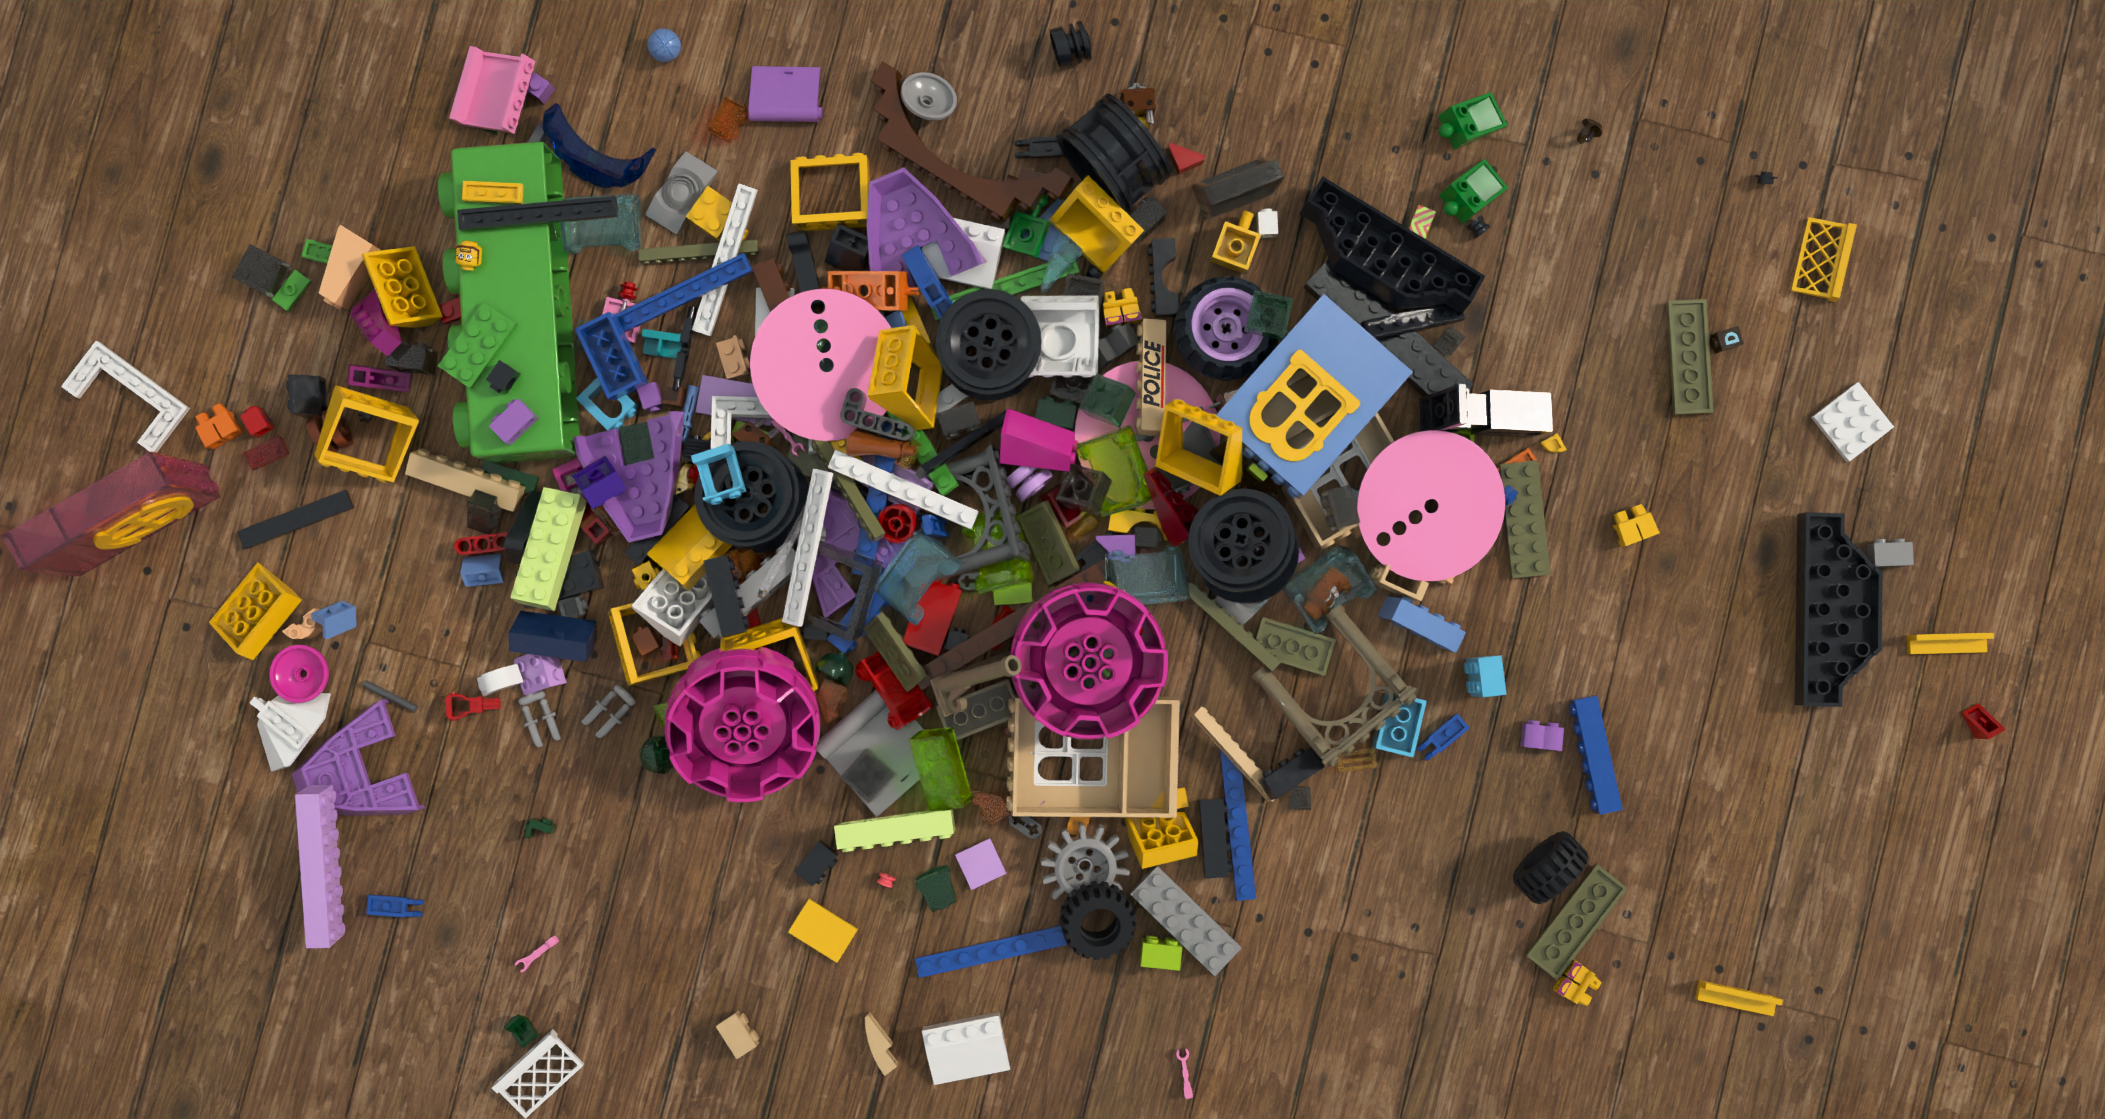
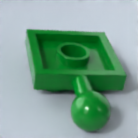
[1002,194,1051,258]

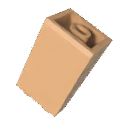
[319,225,382,310]

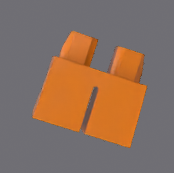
[195,403,245,450]

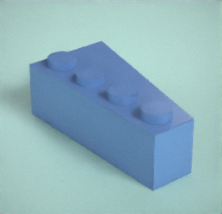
[1377,596,1466,653]

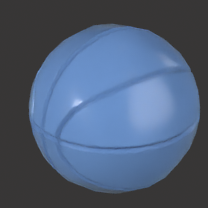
[647,28,681,63]

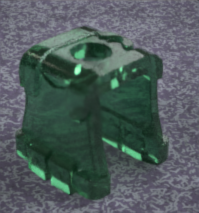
[915,865,957,912]

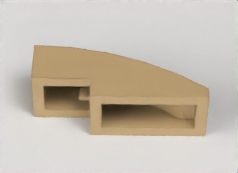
[865,1011,898,1076]

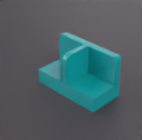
[642,329,681,359]

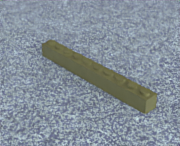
[638,240,760,265]
[812,440,885,543]
[1183,582,1281,672]

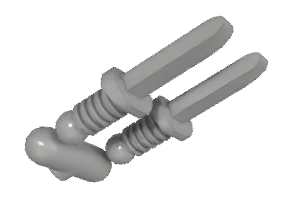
[581,684,636,738]
[519,690,561,747]

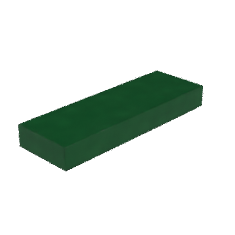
[481,461,540,494]

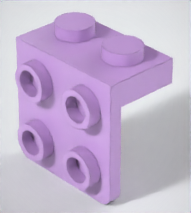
[514,654,567,695]

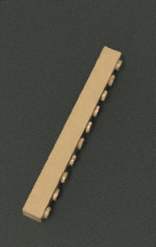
[1190,706,1275,802]

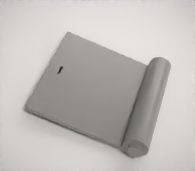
[816,690,947,817]

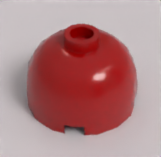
[878,504,917,543]

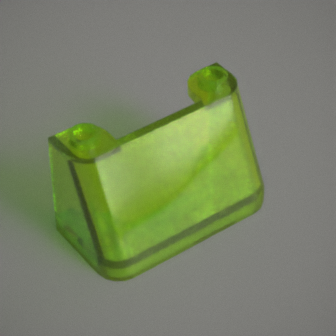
[1076,425,1151,517]
[961,509,1033,594]

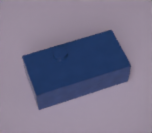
[508,610,597,662]

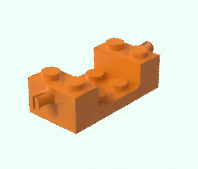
[821,271,920,311]

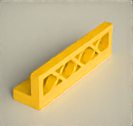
[1907,633,1994,654]
[1695,980,1783,1016]

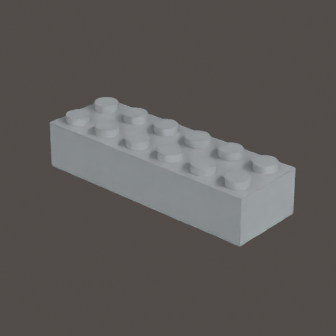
[699,544,796,640]
[1130,865,1242,976]

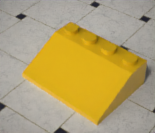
[361,246,442,328]
[647,504,732,591]
[209,562,302,660]

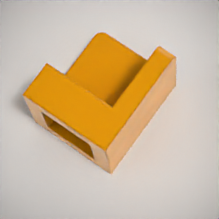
[1066,817,1090,836]

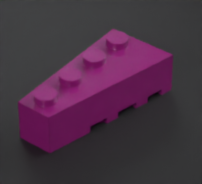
[350,288,401,356]

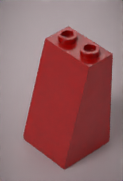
[903,579,963,656]

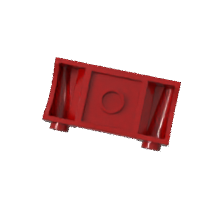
[855,651,933,730]

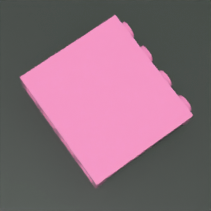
[449,46,535,134]

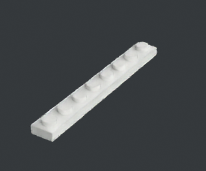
[692,183,758,336]
[828,450,979,529]
[782,469,833,626]

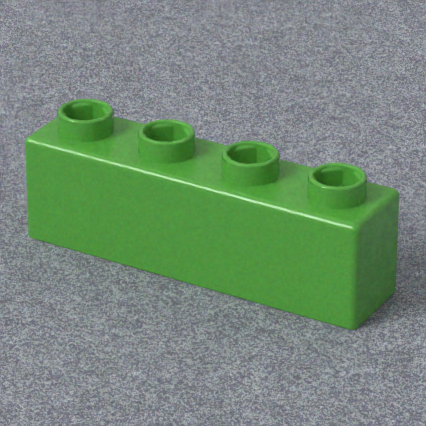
[438,142,580,464]

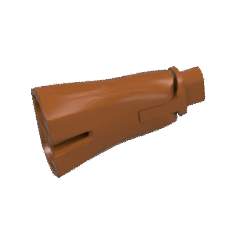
[846,428,917,459]

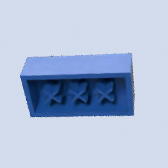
[575,312,649,400]

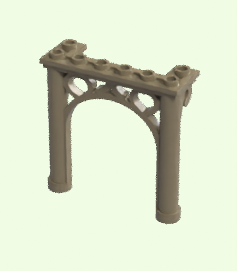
[1251,605,1417,768]
[930,637,1094,717]

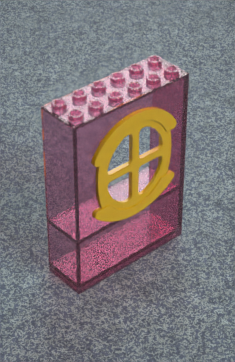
[2,451,221,576]

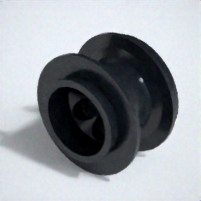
[936,289,1042,401]
[695,441,809,553]
[1188,489,1299,604]

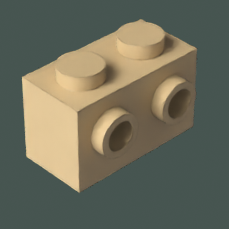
[716,1010,759,1059]

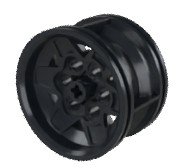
[1056,93,1172,212]

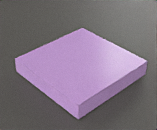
[955,838,1006,890]

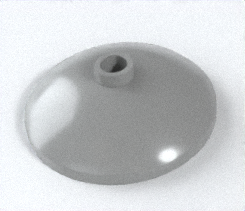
[901,72,957,120]

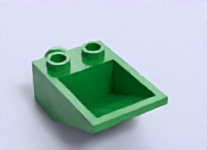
[1438,92,1508,150]
[1439,159,1508,224]

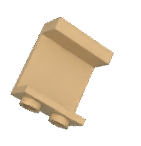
[1370,564,1429,601]

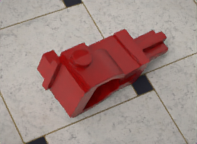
[445,693,501,721]

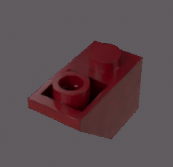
[580,504,615,545]

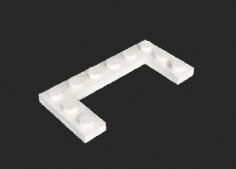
[61,341,190,454]
[711,396,817,454]

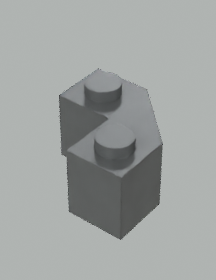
[1098,323,1140,369]

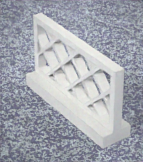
[492,1029,584,1119]

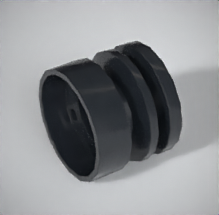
[1049,21,1092,69]

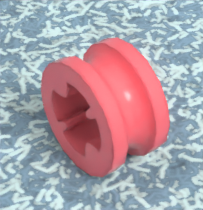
[877,872,896,888]

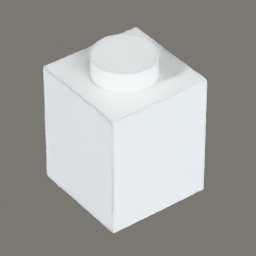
[1256,209,1278,239]

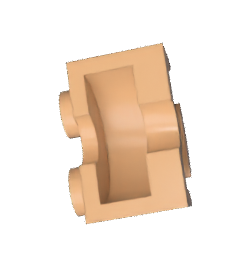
[282,608,323,639]

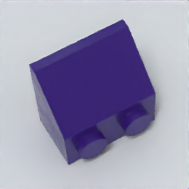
[571,456,627,509]

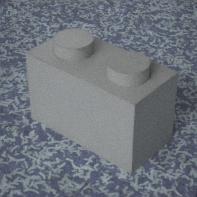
[1866,539,1914,567]

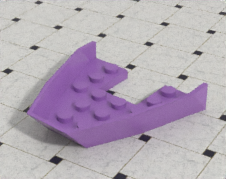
[867,168,987,292]
[573,411,684,543]
[811,489,921,619]
[292,699,425,816]

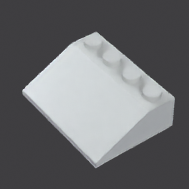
[922,218,1005,289]
[632,569,714,646]
[922,1012,1010,1085]

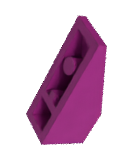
[346,363,411,392]

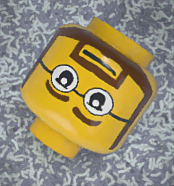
[455,241,483,270]

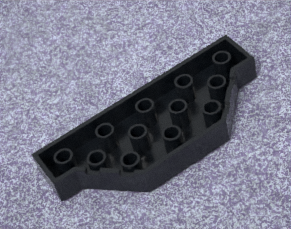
[1299,176,1486,314]
[1795,512,1883,707]

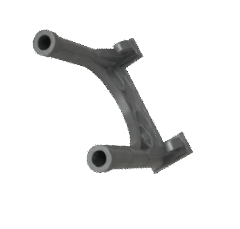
[908,445,1031,590]

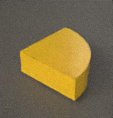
[1539,433,1567,453]

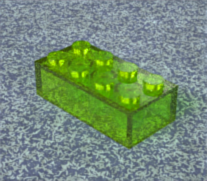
[909,727,973,811]

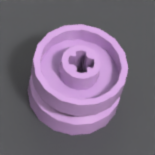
[1005,466,1054,502]

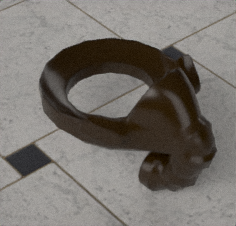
[1577,118,1603,144]

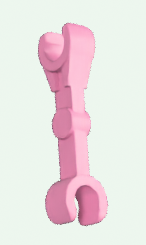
[771,419,806,457]
[515,936,559,972]
[1176,1048,1193,1099]

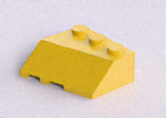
[1125,812,1198,869]

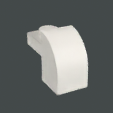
[477,664,523,696]

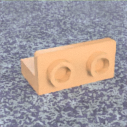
[716,335,750,380]

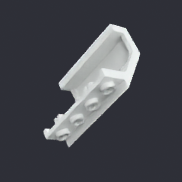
[1021,296,1099,377]

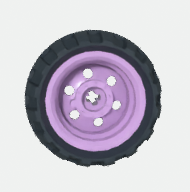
[1174,276,1279,381]

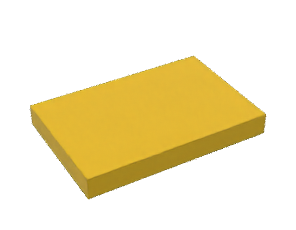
[788,898,858,963]

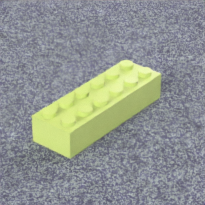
[510,487,587,611]
[834,807,956,852]

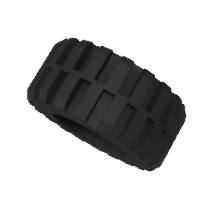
[1513,831,1589,904]
[1060,881,1137,960]

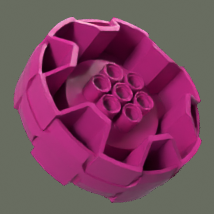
[1010,582,1168,740]
[664,647,820,802]

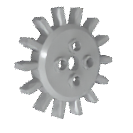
[1040,822,1130,900]

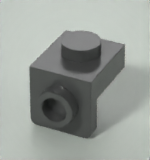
[558,595,588,617]

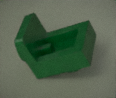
[524,817,558,839]
[504,1014,539,1048]

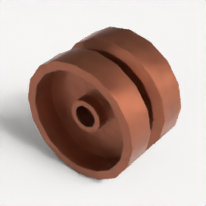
[306,409,354,452]

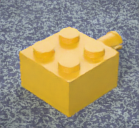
[686,186,749,242]
[1210,211,1261,275]

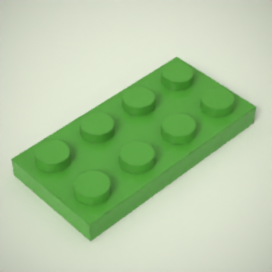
[438,301,517,389]

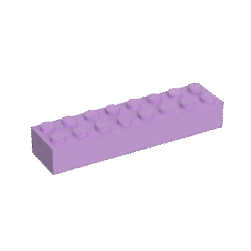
[295,785,345,948]

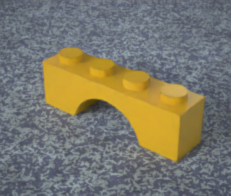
[1108,505,1184,544]

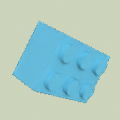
[1464,655,1507,697]
[1372,692,1427,757]

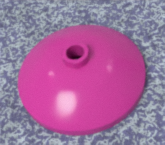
[270,645,329,703]

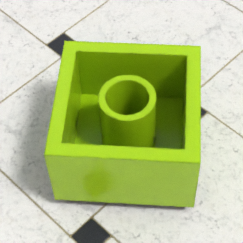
[1139,935,1182,971]

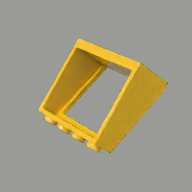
[791,153,870,231]
[1049,176,1144,274]
[867,325,943,430]
[314,385,419,483]
[1155,399,1242,496]
[608,603,701,687]
[720,618,818,713]

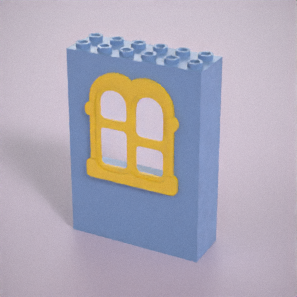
[1216,294,1413,499]

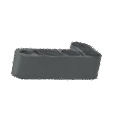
[840,388,916,442]

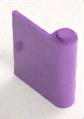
[748,66,823,122]

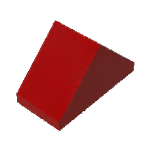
[1168,143,1205,175]
[1962,703,2005,739]

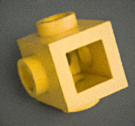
[632,561,661,591]

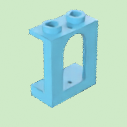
[576,377,639,431]
[691,444,746,505]

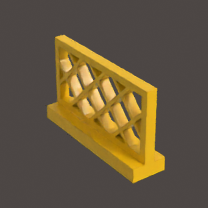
[1791,217,1857,302]

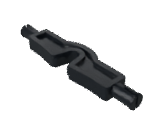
[672,306,696,392]

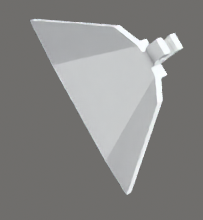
[250,693,331,772]

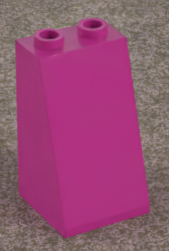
[1000,409,1078,471]

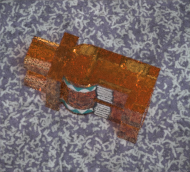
[1304,566,1352,621]

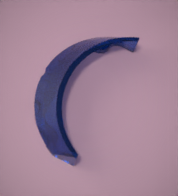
[543,103,656,188]

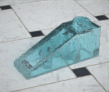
[1040,234,1082,295]

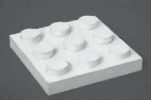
[1811,382,1894,462]

